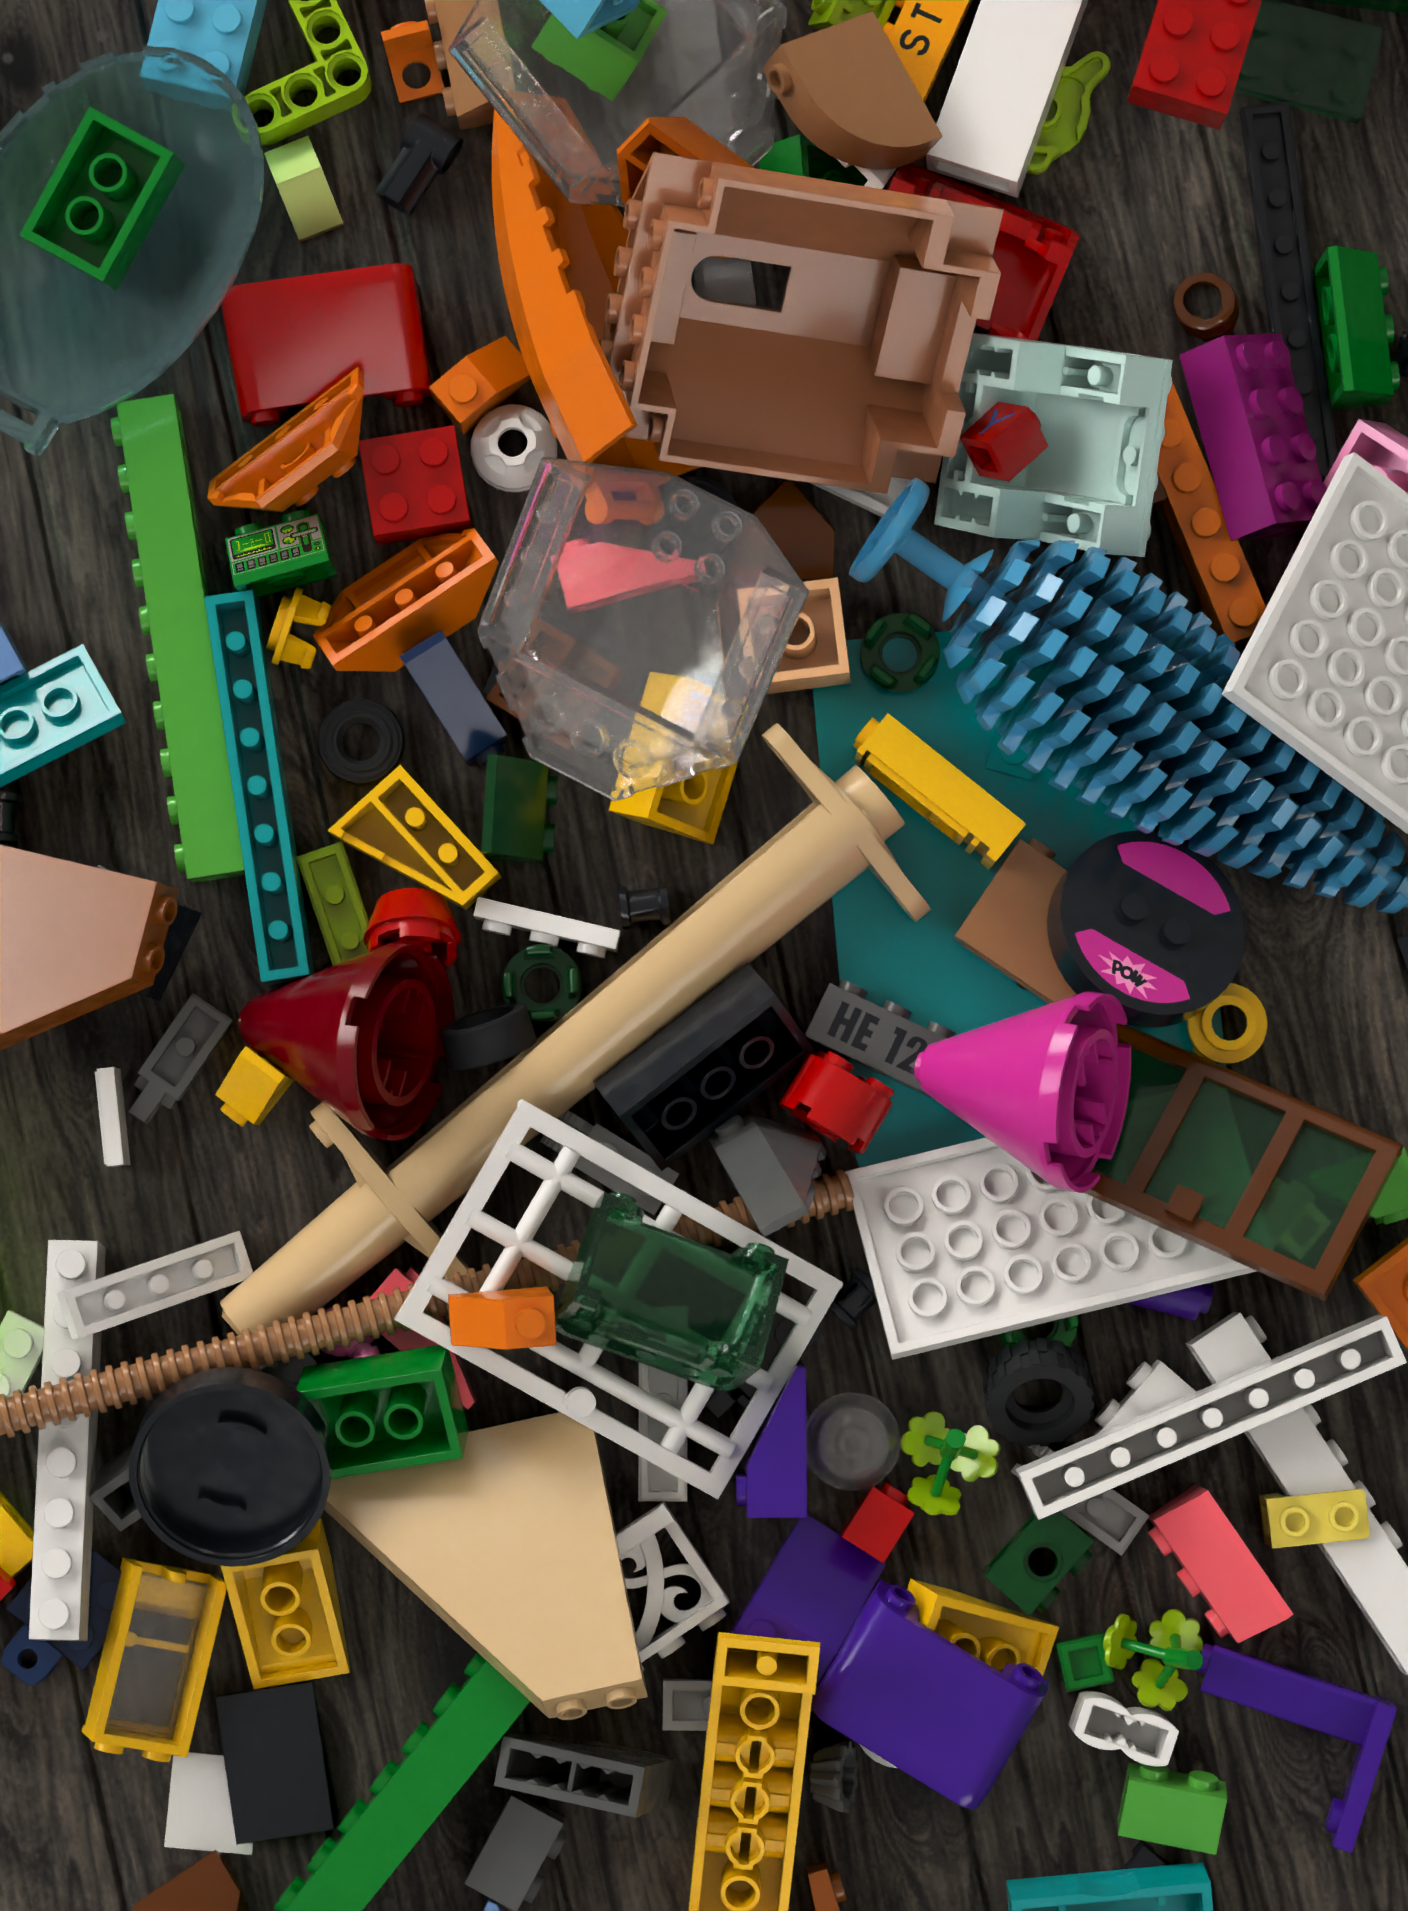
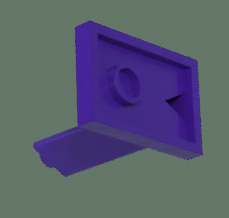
[1196,1643,1397,1853]

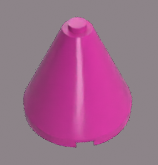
[914,991,1131,1193]

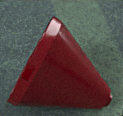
[238,942,455,1141]

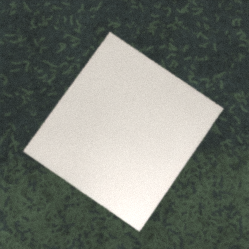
[164,1752,253,1855]

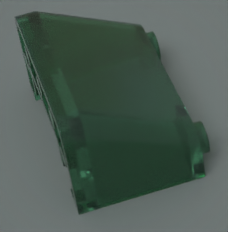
[555,1192,789,1390]

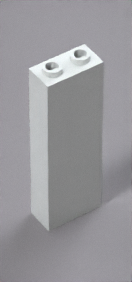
[926,0,1088,198]

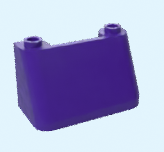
[811,1579,1049,1809]

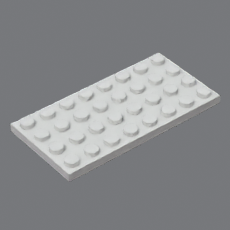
[845,1083,1274,1360]

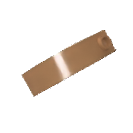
[762,11,943,169]
[952,839,1077,1004]

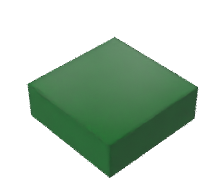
[1055,1632,1115,1692]

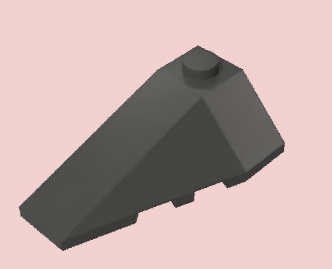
[707,1114,827,1237]

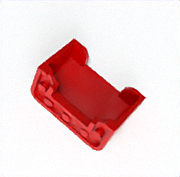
[888,164,1080,341]
[220,263,432,427]

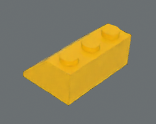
[608,672,755,844]

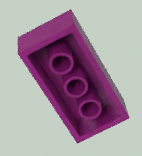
[1179,333,1327,541]

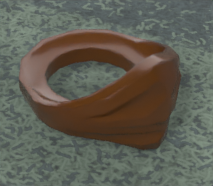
[1173,272,1239,342]

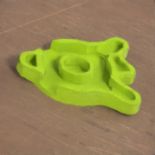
[1027,51,1111,175]

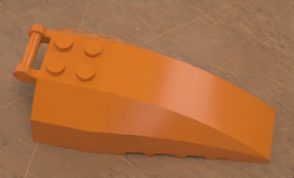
[492,91,700,523]

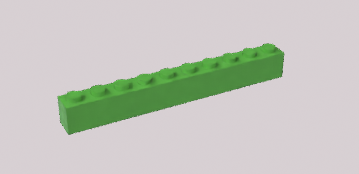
[111,394,245,883]

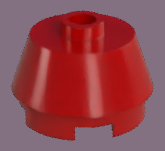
[363,888,461,967]

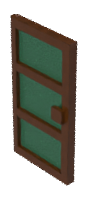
[1084,1024,1403,1301]

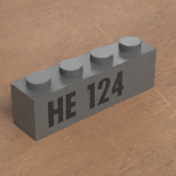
[805,980,956,1100]

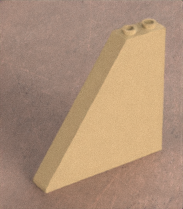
[324,1412,648,1720]

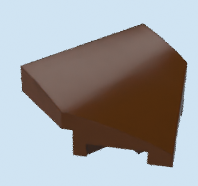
[737,479,835,580]
[133,1850,249,1911]

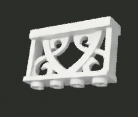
[616,1501,729,1671]

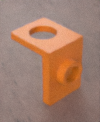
[381,20,445,105]

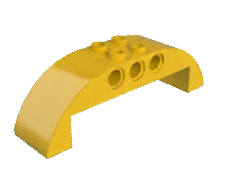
[688,1632,820,1911]

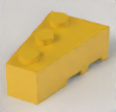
[328,765,502,910]

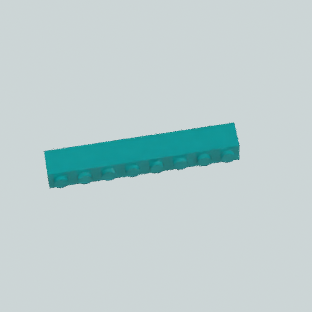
[204,589,314,985]

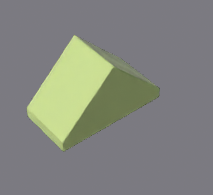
[264,136,344,242]

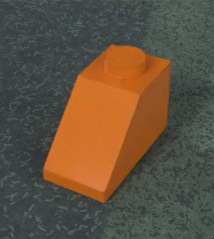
[429,336,531,435]
[448,1286,557,1350]

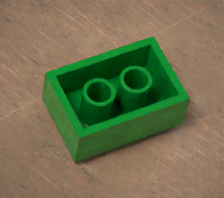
[19,106,186,292]
[296,1345,469,1479]

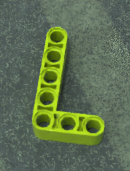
[238,0,372,146]

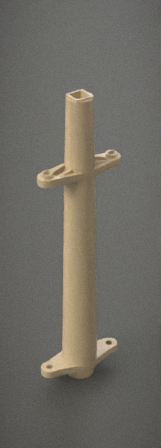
[220,723,931,1336]

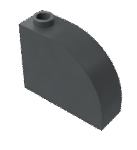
[494,1733,676,1818]

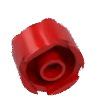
[779,1050,894,1155]

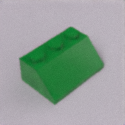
[1313,246,1400,410]

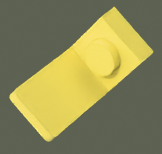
[1259,1489,1370,1549]

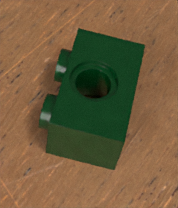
[982,1511,1094,1616]

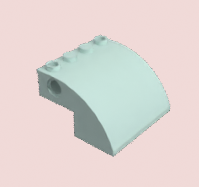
[934,333,1173,557]

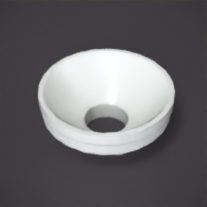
[470,404,558,492]

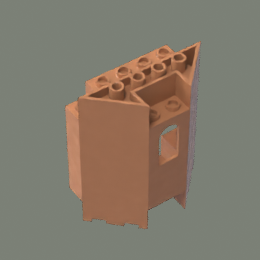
[599,152,1004,494]

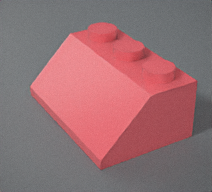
[1148,1484,1294,1643]

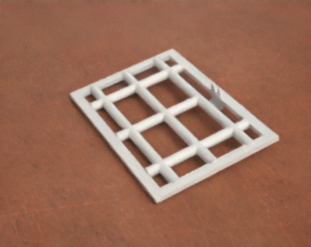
[394,1099,843,1499]

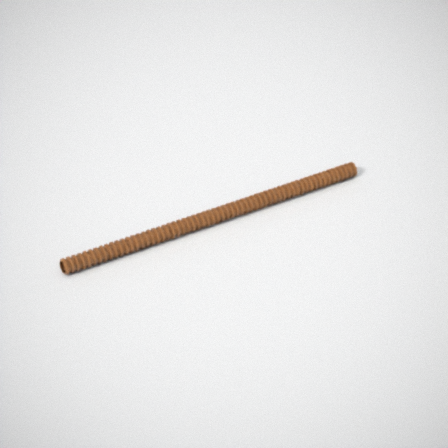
[0,1169,854,1438]

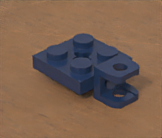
[1,1549,121,1685]

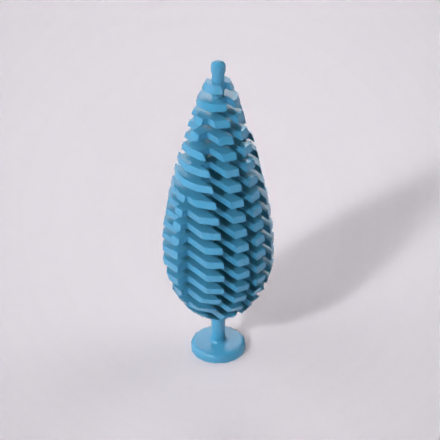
[848,478,1408,914]

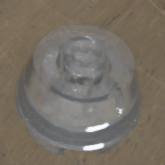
[806,1392,901,1491]

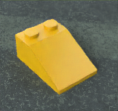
[221,1518,350,1690]
[907,1578,1059,1676]

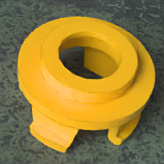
[266,587,331,669]
[1186,983,1267,1064]

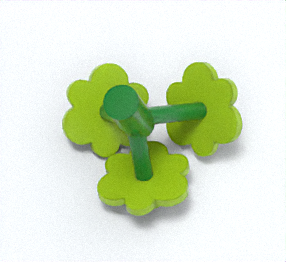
[901,1411,1000,1516]
[1103,1609,1203,1711]

